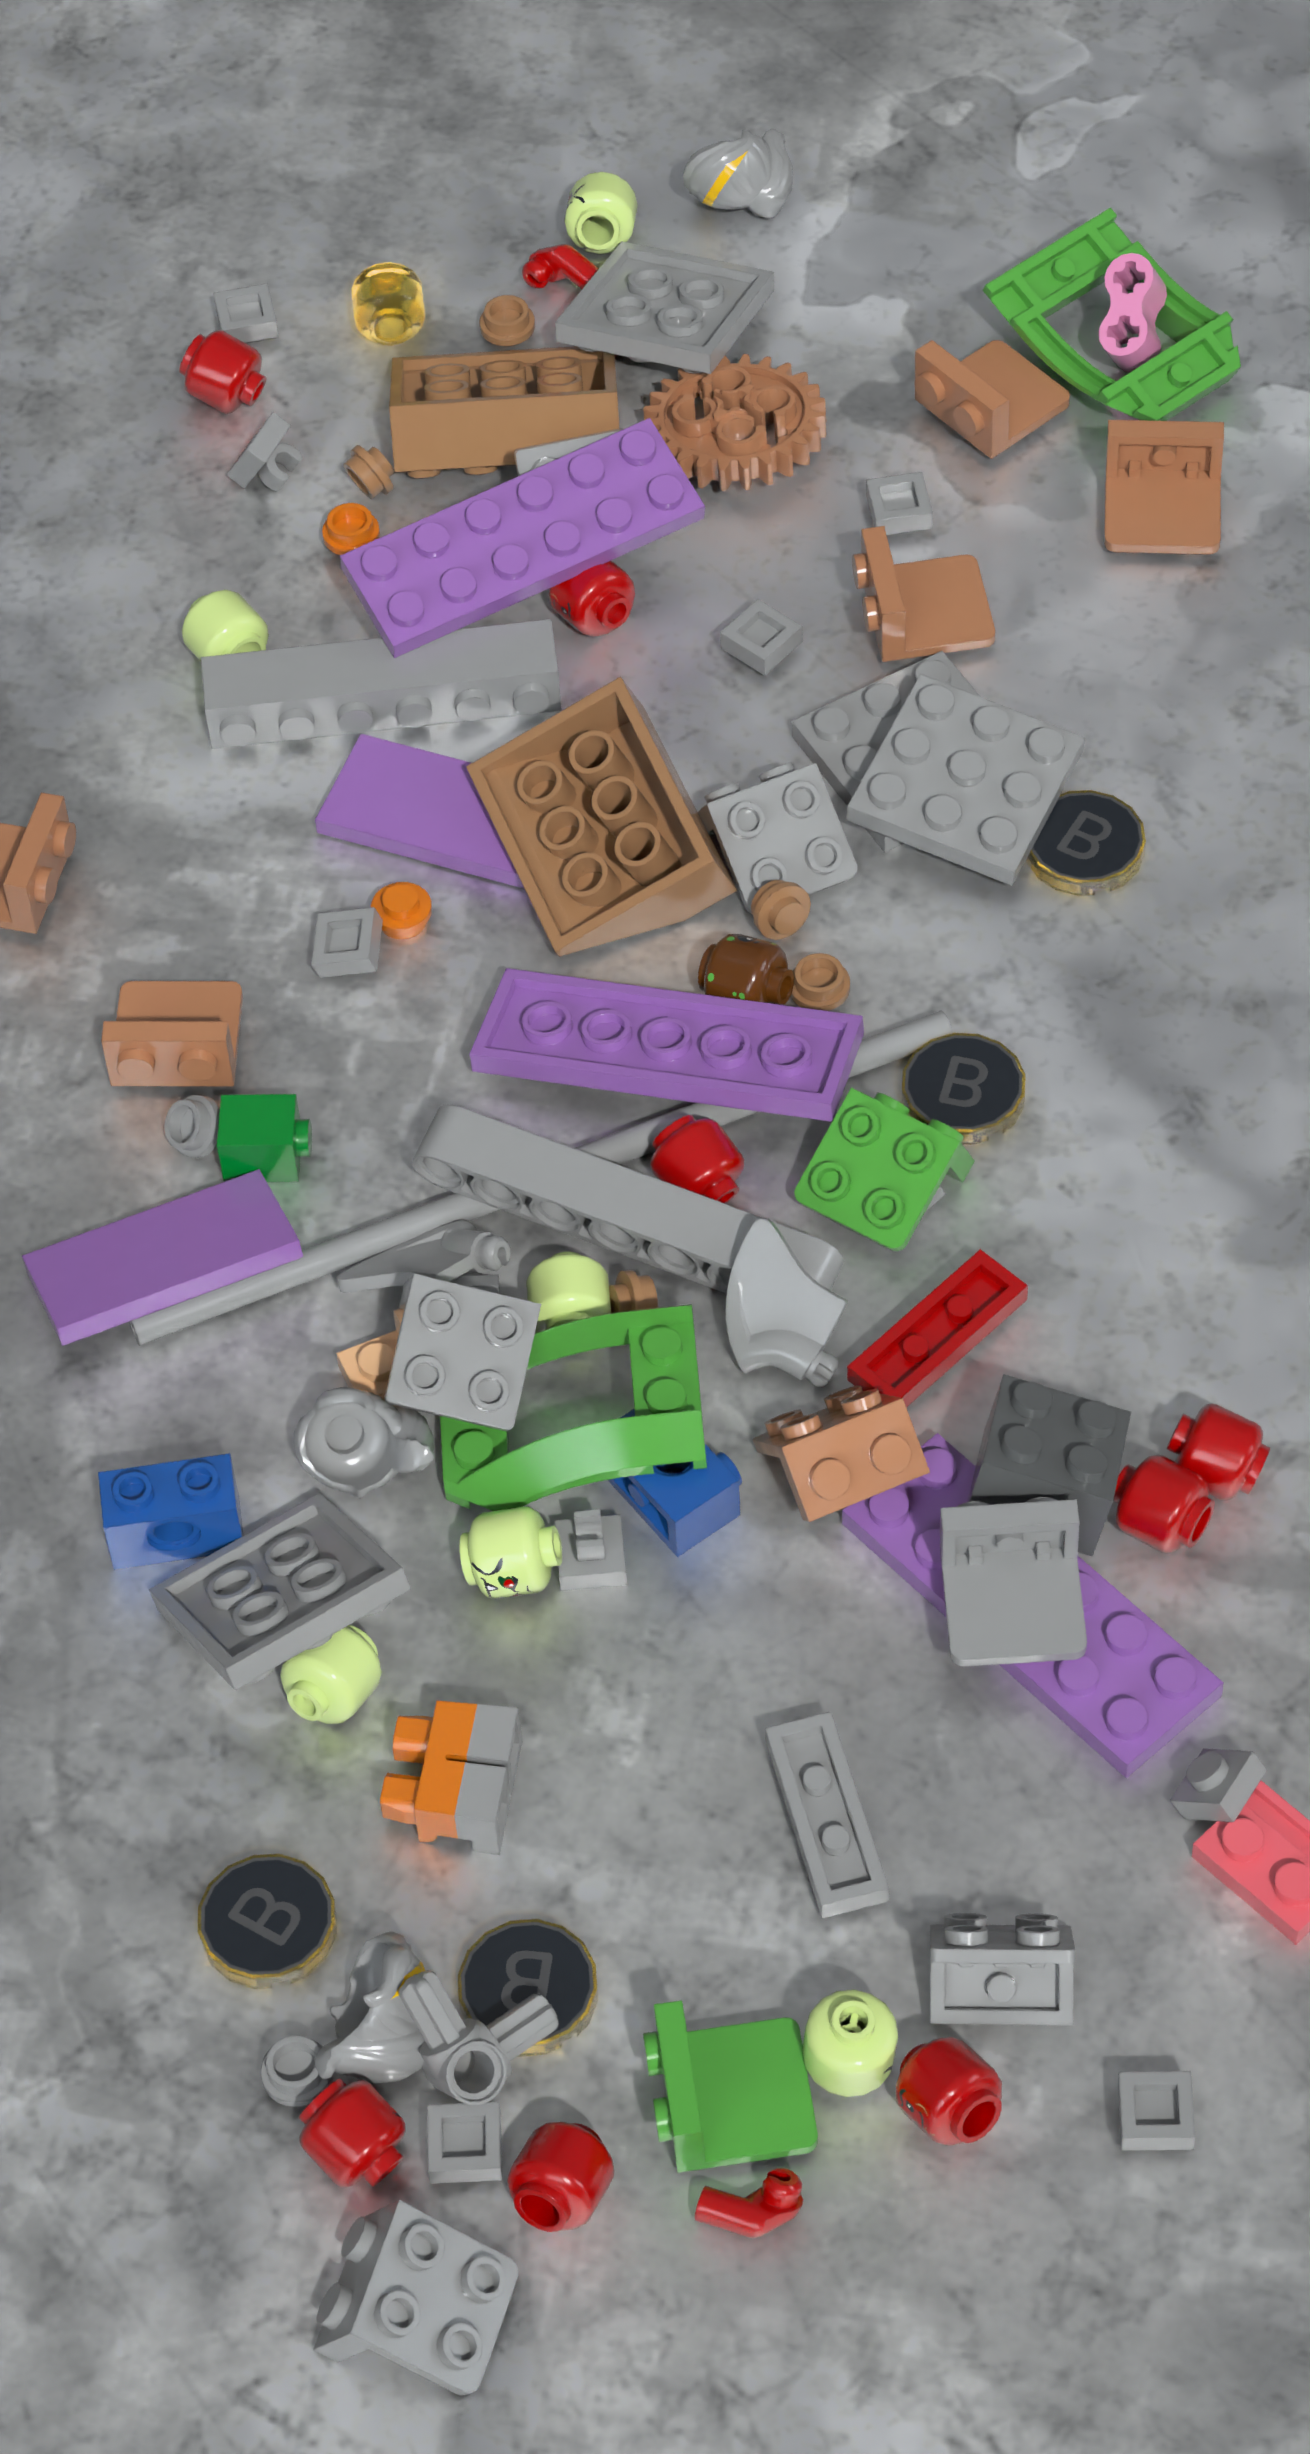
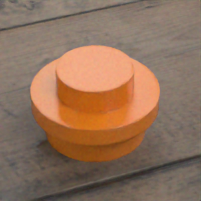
[322,503,380,555]
[371,882,432,940]

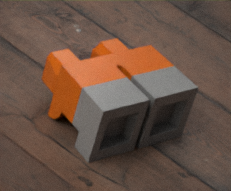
[380,1701,522,1855]

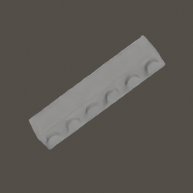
[201,619,561,749]

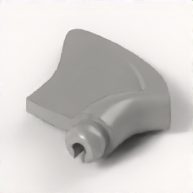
[726,1218,848,1387]
[337,1220,511,1293]

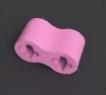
[1098,253,1167,373]

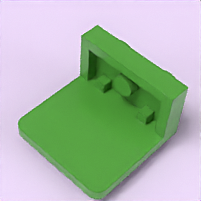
[794,1088,975,1251]
[643,2000,818,2173]

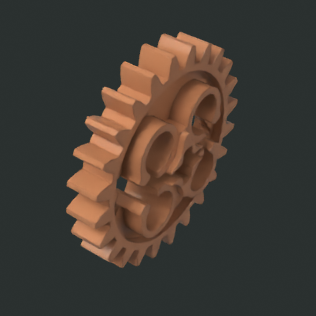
[643,354,827,491]

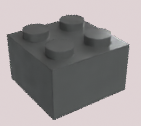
[967,1374,1131,1557]

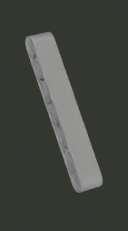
[412,1105,844,1293]

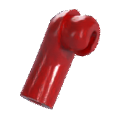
[522,244,599,289]
[695,2168,803,2238]

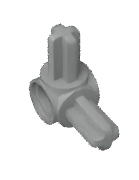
[399,1970,559,2105]

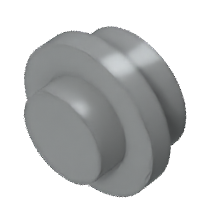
[165,1095,220,1158]
[261,2035,332,2107]

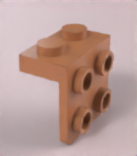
[914,340,1070,459]
[1104,420,1224,554]
[852,526,995,662]
[0,793,76,934]
[101,981,243,1086]
[752,1385,930,1522]

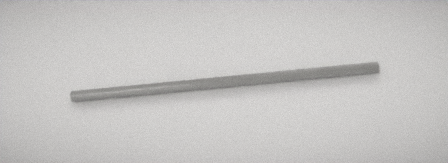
[129,1011,953,1346]

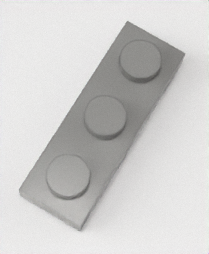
[765,1711,889,1919]

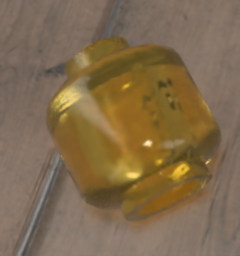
[351,262,425,346]

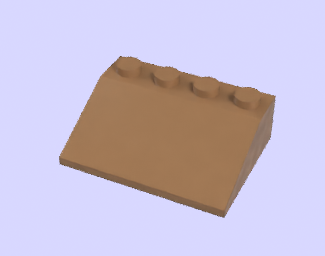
[389,346,619,478]
[466,676,737,957]

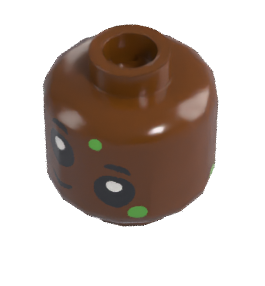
[698,934,794,1005]

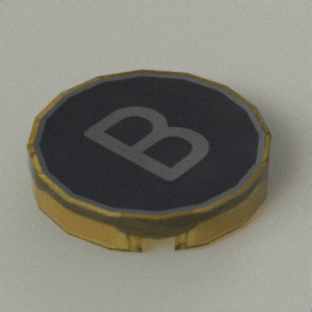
[1028,790,1146,896]
[902,1033,1026,1145]
[198,1854,337,1989]
[458,1919,598,2057]

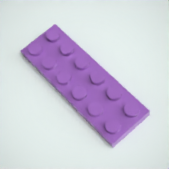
[340,418,705,658]
[469,968,864,1122]
[842,1433,1224,1779]

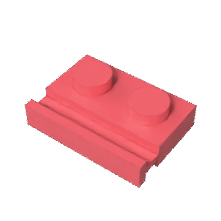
[1192,1781,1310,1945]

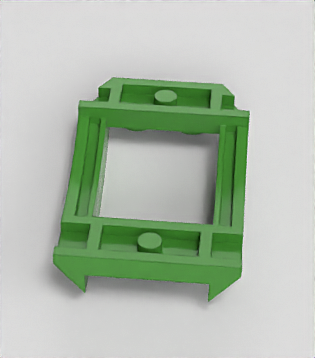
[983,207,1241,421]
[440,1304,707,1511]

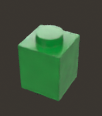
[217,1094,312,1182]

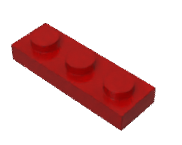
[847,1249,1028,1408]

